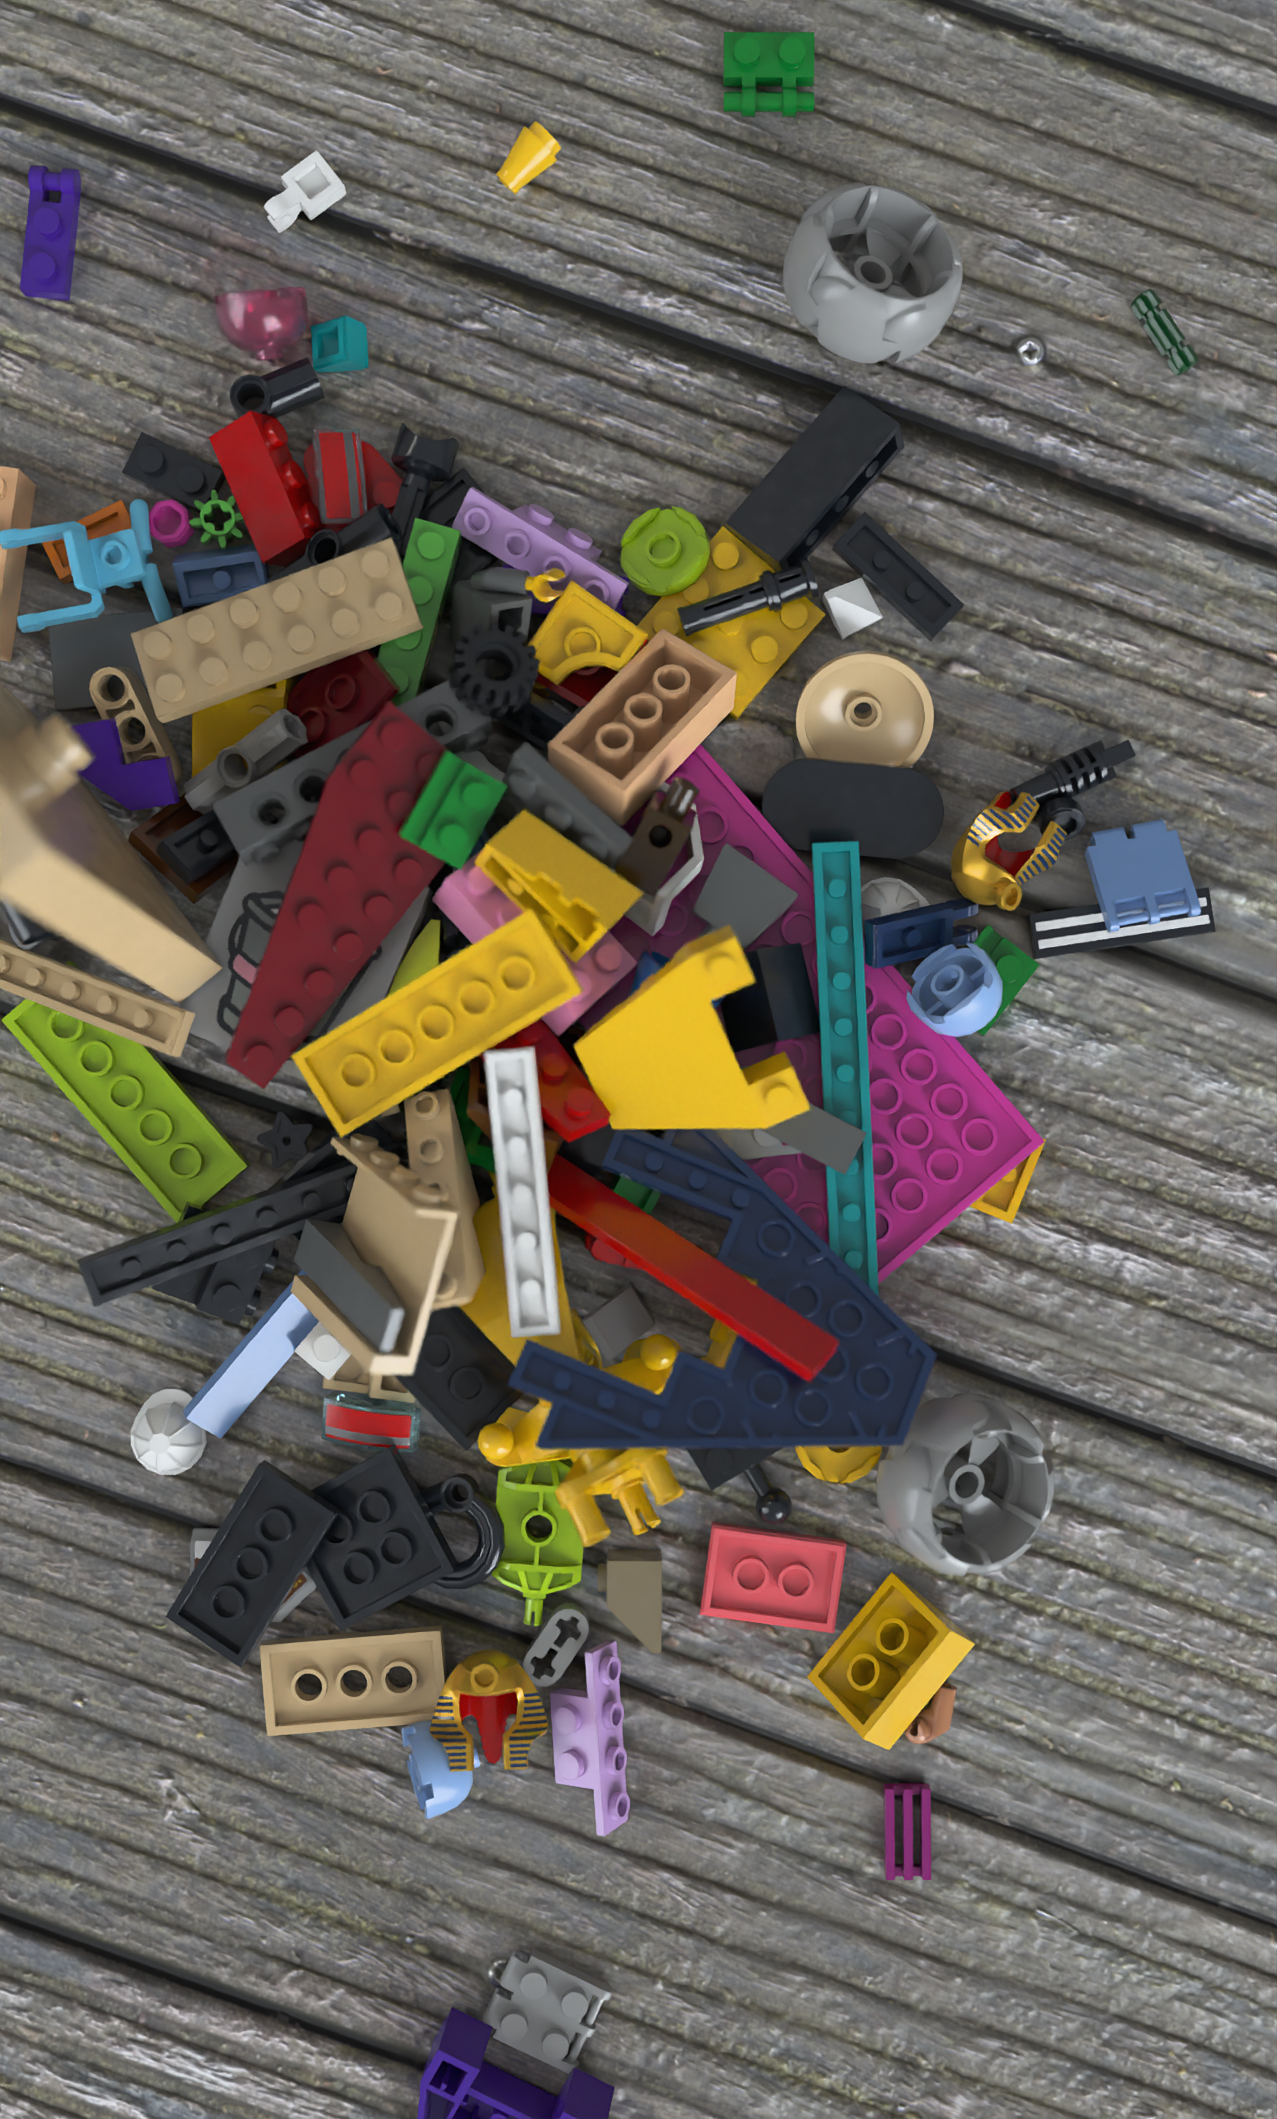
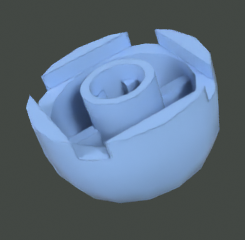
[906,943,1003,1037]
[401,1720,480,1820]

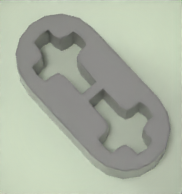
[523,1603,589,1687]

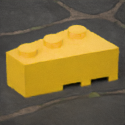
[474,809,643,963]

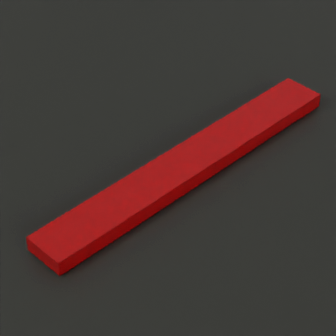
[546,1154,839,1382]

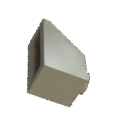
[598,1549,662,1653]

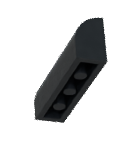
[725,386,905,572]

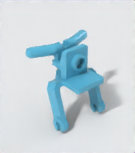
[0,499,173,633]

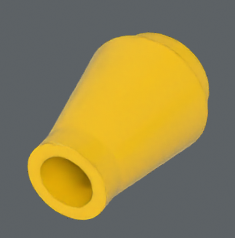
[495,121,561,195]

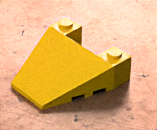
[574,925,810,1129]

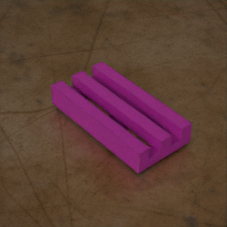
[883,1783,931,1880]

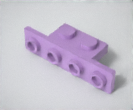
[452,487,629,610]
[550,1640,630,1836]

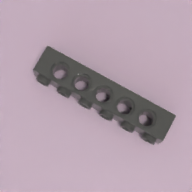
[211,680,493,865]

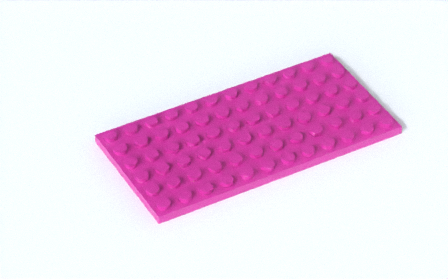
[578,744,1045,1284]

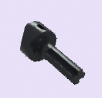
[391,423,459,559]

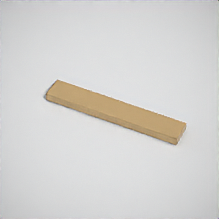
[0,939,196,1058]

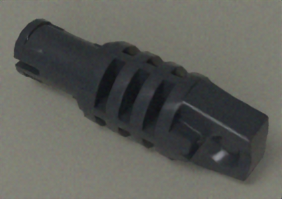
[1010,740,1136,805]

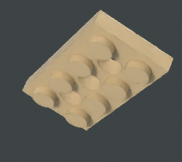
[259,1625,447,1736]

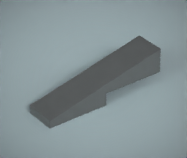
[294,1219,404,1354]

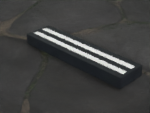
[1026,887,1216,960]

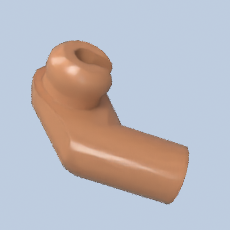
[904,1683,957,1744]

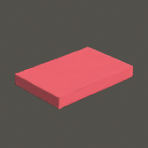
[700,1521,847,1633]

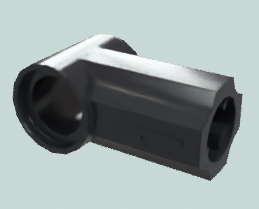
[230,357,325,418]

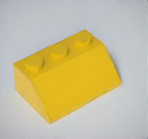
[807,1572,975,1750]

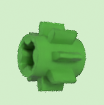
[190,490,244,551]

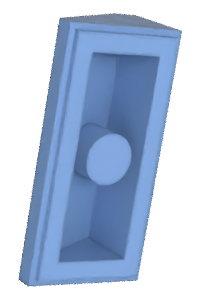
[172,543,270,608]

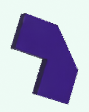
[70,718,180,811]

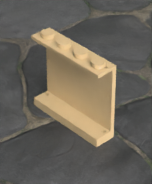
[291,1134,458,1375]

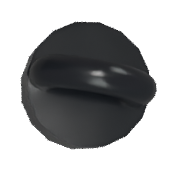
[1036,797,1085,841]

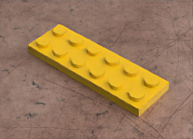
[291,908,584,1137]

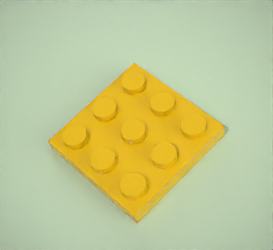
[637,526,826,720]

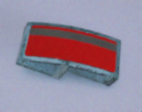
[312,429,367,524]
[321,1391,421,1453]

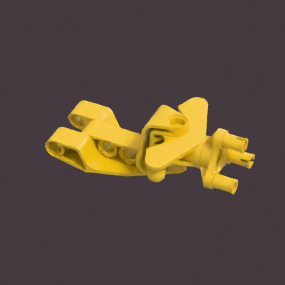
[459,1171,684,1546]

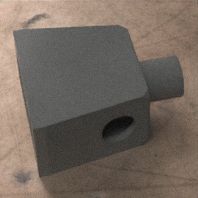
[692,843,798,952]

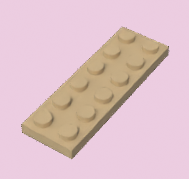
[131,538,424,724]

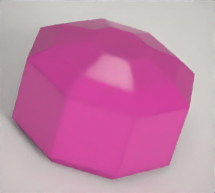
[149,499,195,548]

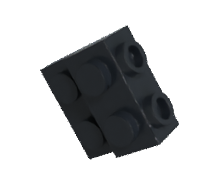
[151,1201,279,1324]

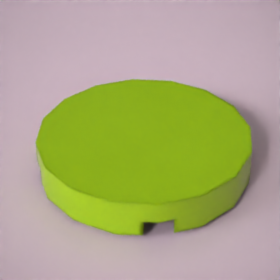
[620,506,710,596]

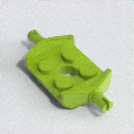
[491,1459,584,1626]

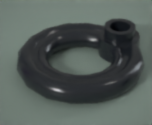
[421,1473,505,1589]

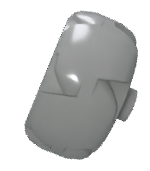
[783,182,963,364]
[876,1394,1054,1576]

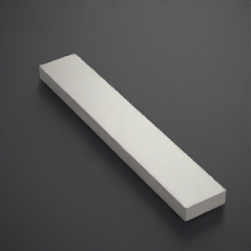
[485,1047,561,1338]

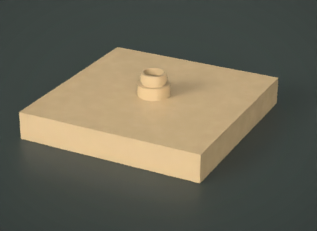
[0,684,223,1004]

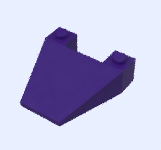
[417,2007,615,2119]

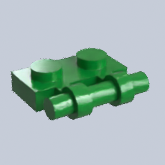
[723,32,815,117]

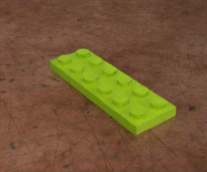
[1,961,251,1223]

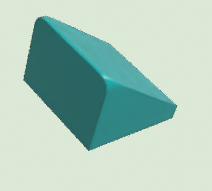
[311,315,369,373]

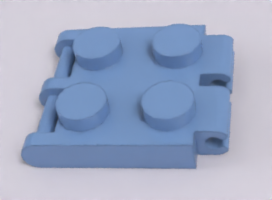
[1085,819,1201,933]

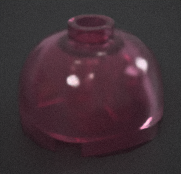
[214,287,308,361]

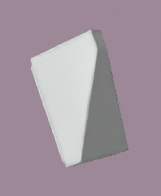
[822,578,883,640]

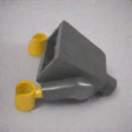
[447,567,565,699]

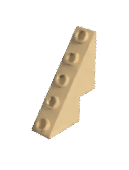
[404,1088,486,1310]

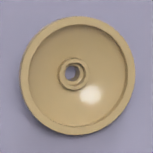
[796,651,934,767]

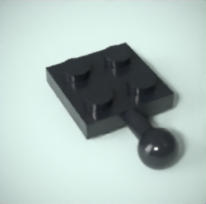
[686,1447,792,1524]

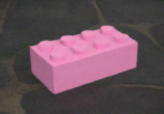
[432,849,638,1037]

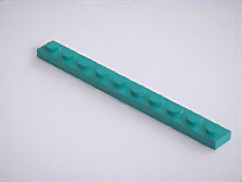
[811,841,879,1296]

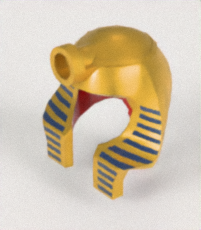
[951,791,1067,911]
[429,1649,548,1772]

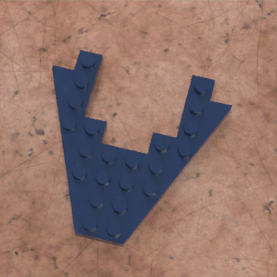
[508,1129,937,1450]

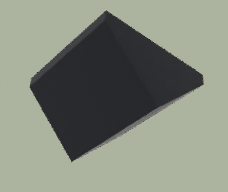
[720,943,820,1053]

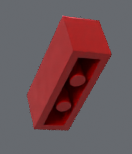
[209,411,324,567]

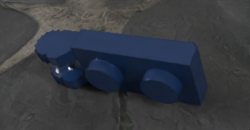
[865,898,978,969]

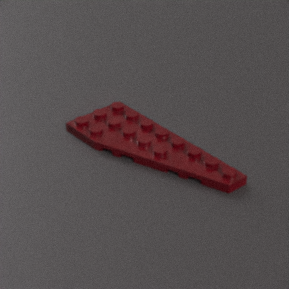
[225,701,452,1089]

